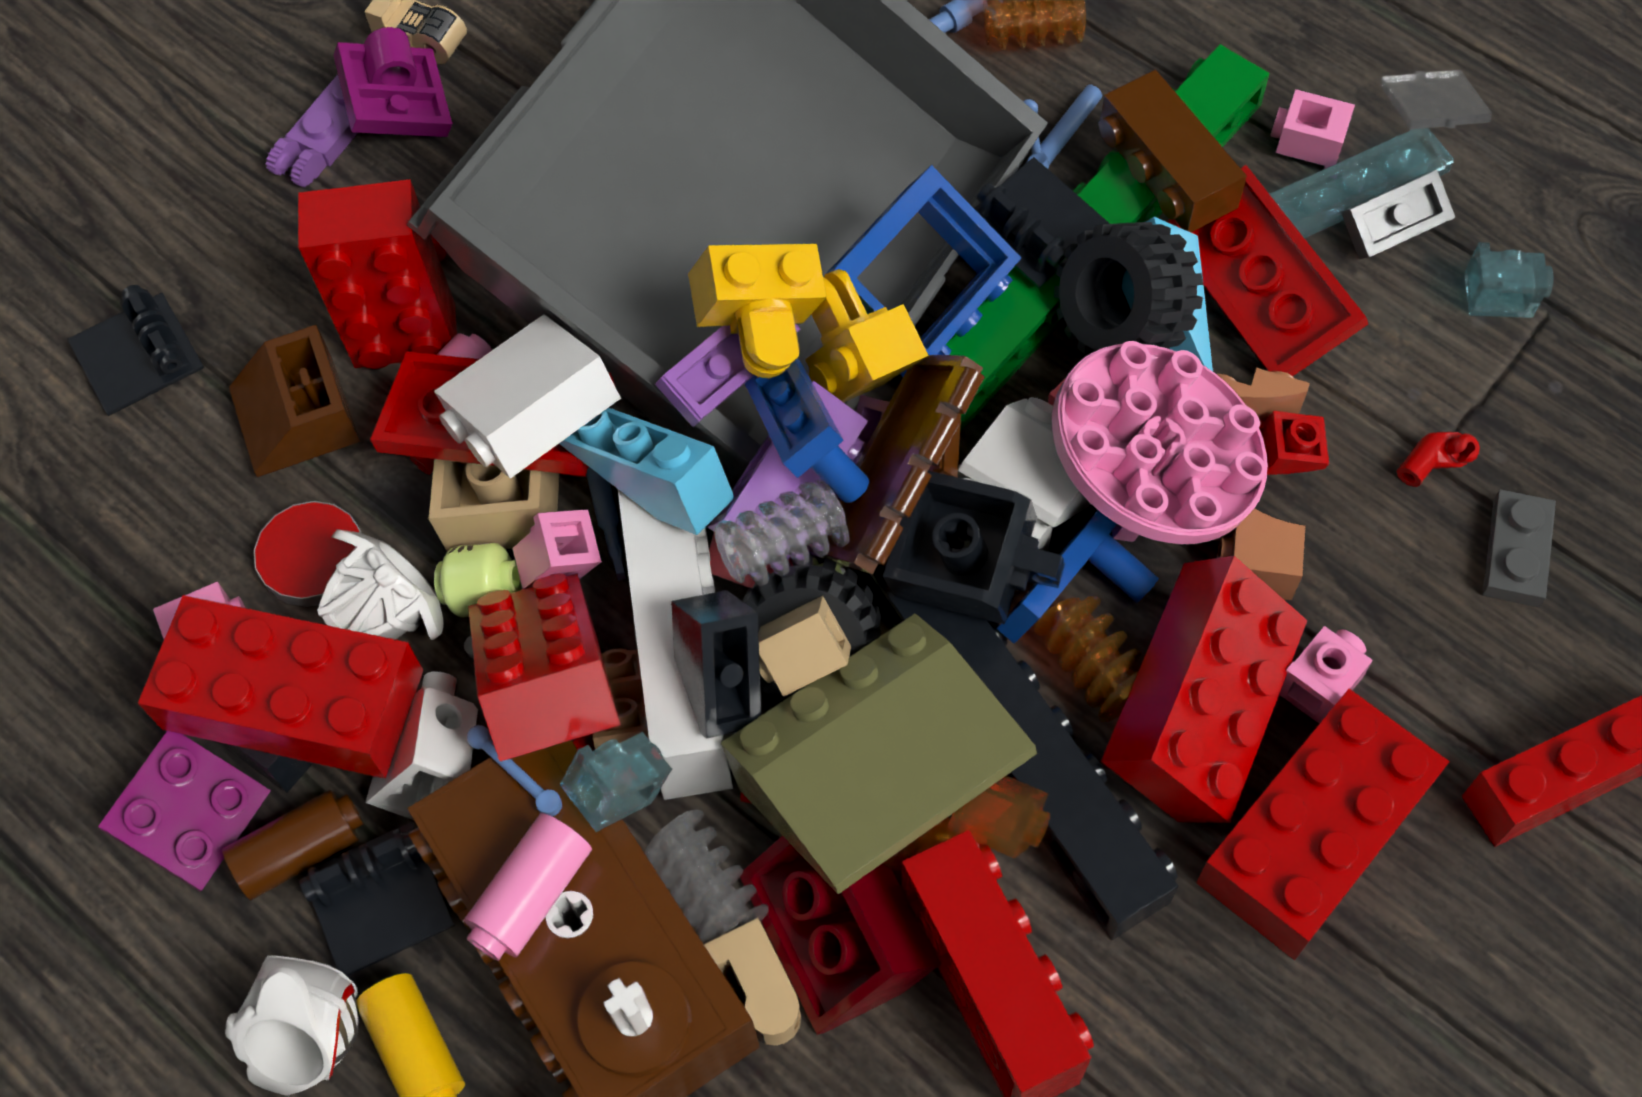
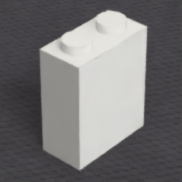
[434,314,621,479]

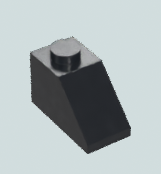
[671,590,761,739]

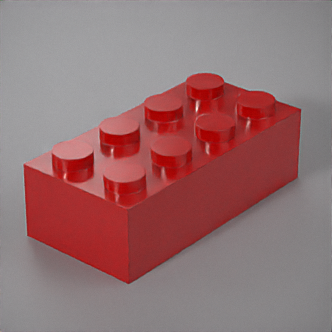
[298,179,457,369]
[1101,556,1307,823]
[468,573,620,762]
[138,595,424,779]
[1196,688,1450,961]
[901,830,1094,1097]

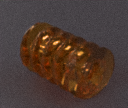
[983,0,1086,51]
[1034,595,1142,722]

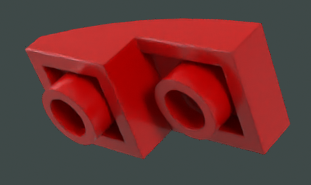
[1259,411,1329,475]

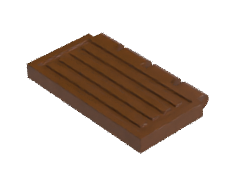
[810,355,985,574]

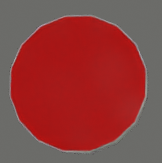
[254,501,362,607]

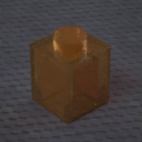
[947,776,1051,859]

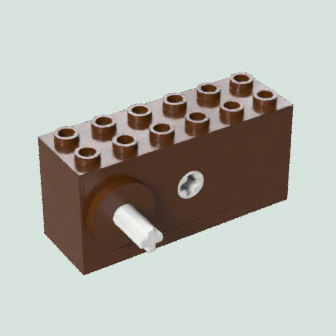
[407,740,760,1097]

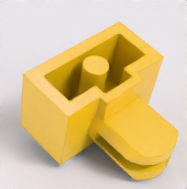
[688,244,827,378]
[805,269,929,403]

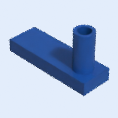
[745,358,869,503]
[997,510,1159,643]

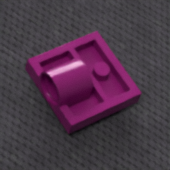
[333,27,452,137]
[98,731,271,892]

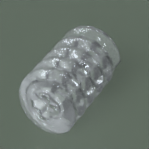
[715,479,849,587]
[645,809,769,944]

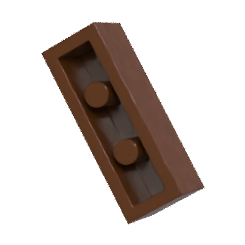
[1099,69,1247,232]

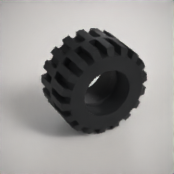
[1054,222,1203,354]
[743,556,881,708]

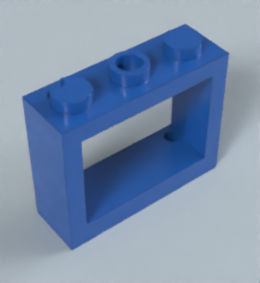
[823,165,1021,377]

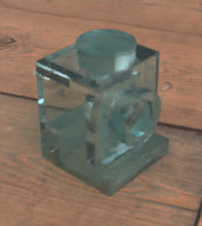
[1465,242,1554,318]
[560,732,672,832]

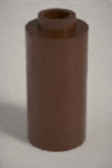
[222,789,364,901]

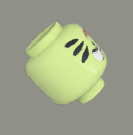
[434,543,522,617]

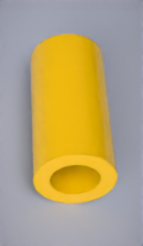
[356,973,465,1097]

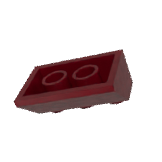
[738,836,941,1035]

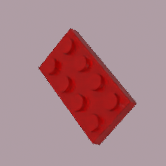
[1166,165,1368,376]
[370,351,616,476]

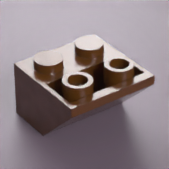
[229,325,360,478]

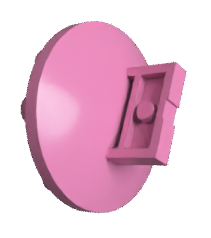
[1052,341,1268,544]

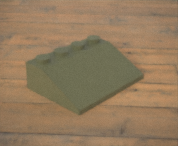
[720,614,1037,894]

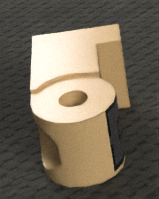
[365,0,467,64]
[704,918,801,1046]

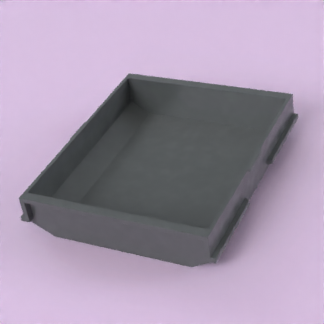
[407,0,1048,482]

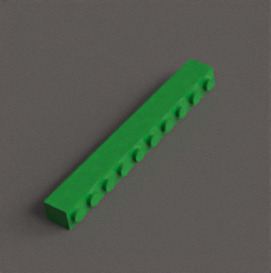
[946,44,1270,432]

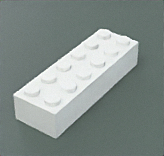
[618,489,735,800]

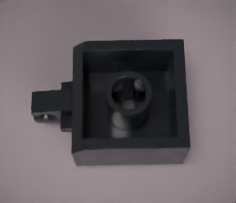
[883,471,1065,625]

